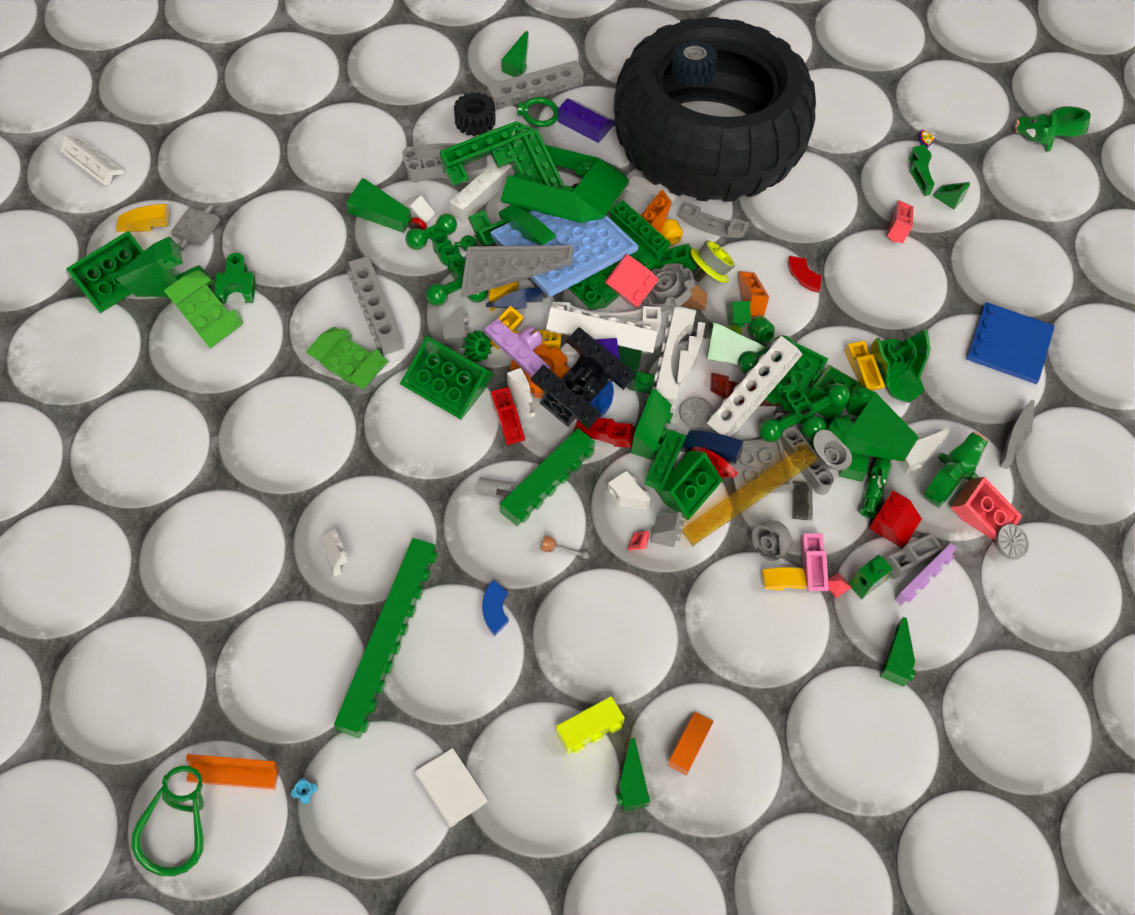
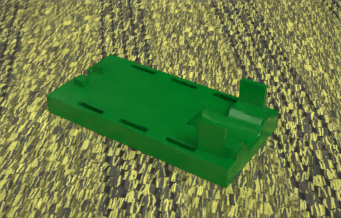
[764,342,828,413]

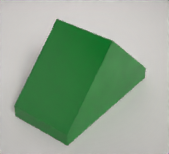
[933,182,970,210]

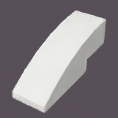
[625,176,678,206]

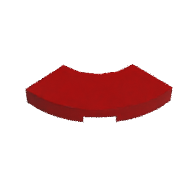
[788,256,822,293]
[691,447,738,479]

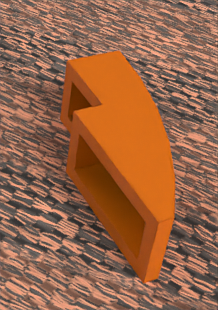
[667,712,714,776]

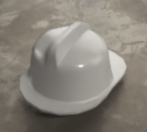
[813,430,852,470]

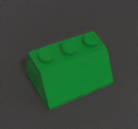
[631,388,674,461]
[655,451,723,520]

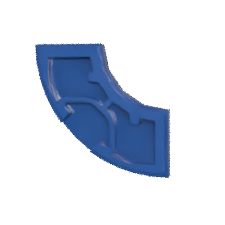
[590,380,614,418]
[482,580,509,636]

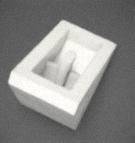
[403,195,436,225]

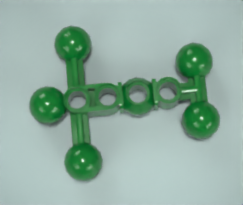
[405,213,488,306]
[739,335,850,443]

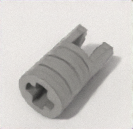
[477,477,514,499]

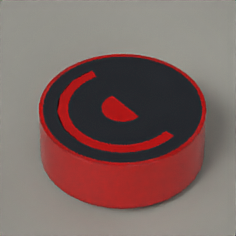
[409,218,427,230]

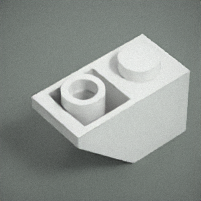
[607,471,650,510]

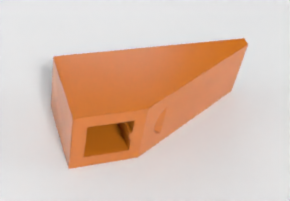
[641,190,672,233]

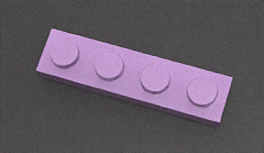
[895,543,957,606]

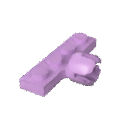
[484,318,550,377]

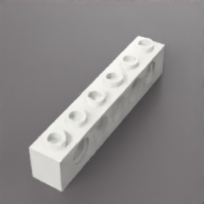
[707,336,803,437]

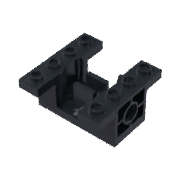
[530,327,637,429]

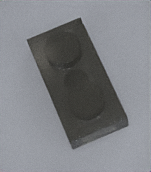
[792,481,813,521]

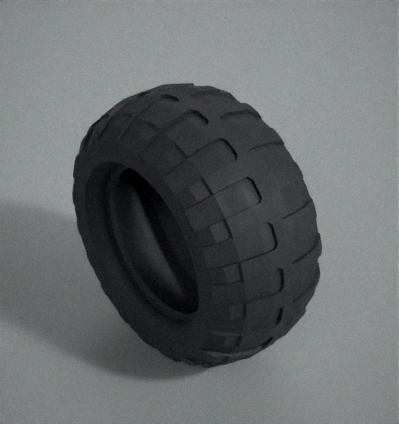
[613,17,816,202]

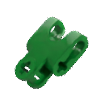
[215,253,255,304]

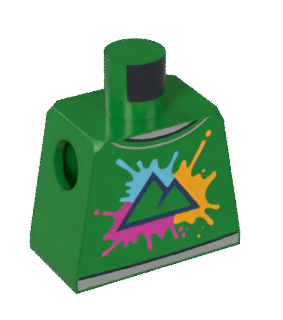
[849,555,893,600]

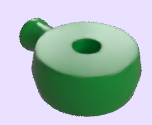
[455,235,477,251]

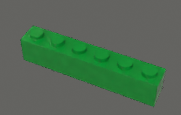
[500,428,595,526]

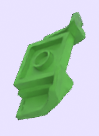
[164,270,244,349]
[306,327,389,390]

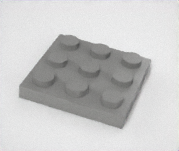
[727,438,794,498]

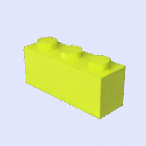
[555,696,625,754]

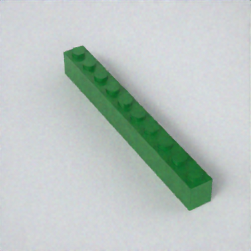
[334,538,438,738]

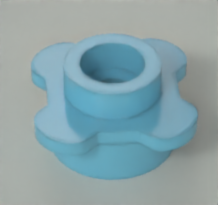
[291,778,317,804]

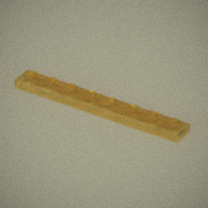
[682,444,818,547]

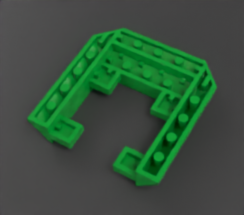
[439,121,565,246]
[501,145,629,223]

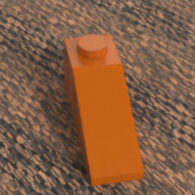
[738,271,769,317]

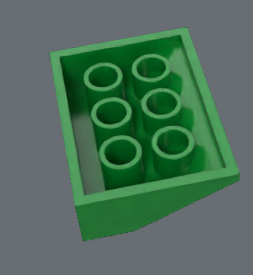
[66,231,144,314]
[400,336,494,420]

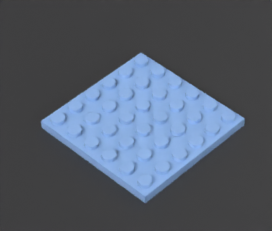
[491,211,638,298]

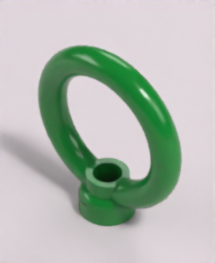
[517,97,558,127]

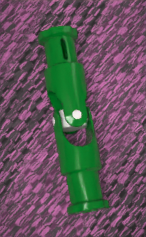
[859,457,891,518]

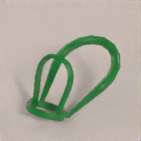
[131,765,204,877]

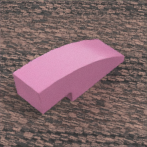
[800,533,829,591]

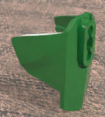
[871,329,931,403]

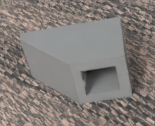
[443,307,469,348]
[651,512,684,547]

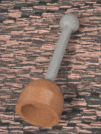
[541,535,589,559]

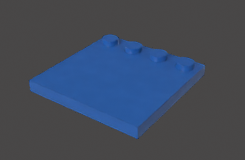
[966,302,1055,385]

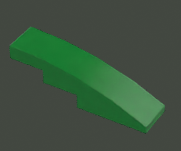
[498,205,556,245]

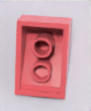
[950,477,1022,542]

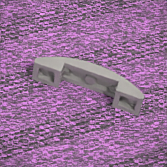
[679,202,749,238]

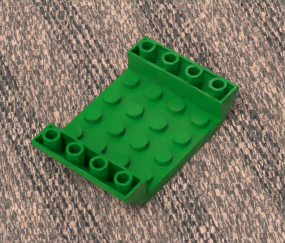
[568,199,670,310]

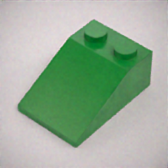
[807,365,861,421]

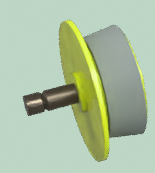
[690,240,735,283]

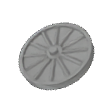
[680,398,714,428]
[996,524,1029,559]

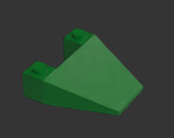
[115,236,212,297]
[828,386,919,462]

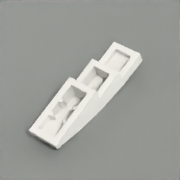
[676,322,705,390]

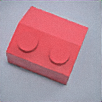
[605,254,659,308]

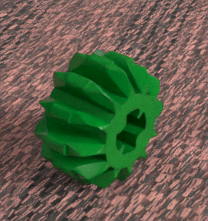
[461,330,493,362]

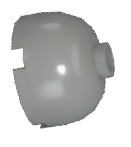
[752,520,792,561]

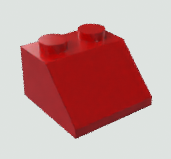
[869,490,922,549]

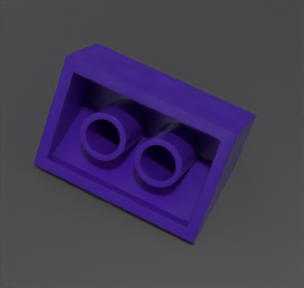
[558,98,614,143]

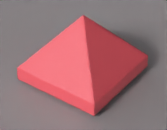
[628,531,649,551]
[828,572,852,599]

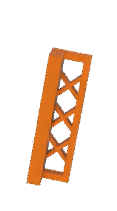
[186,754,279,790]

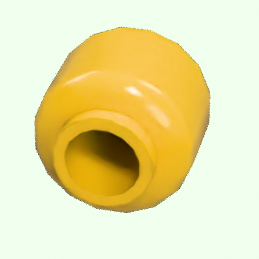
[660,219,683,245]

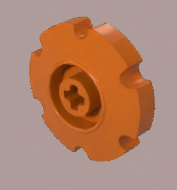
[510,343,570,398]

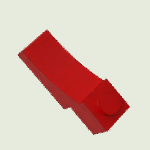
[489,387,525,446]
[573,418,636,448]

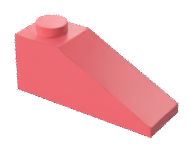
[887,200,914,244]

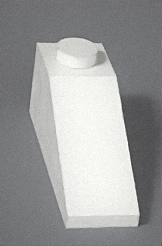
[896,429,949,475]

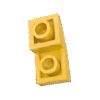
[761,567,807,591]

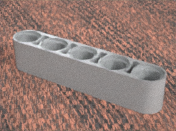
[773,413,834,495]

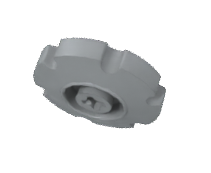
[642,263,695,312]

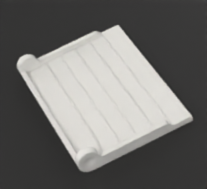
[415,748,488,828]

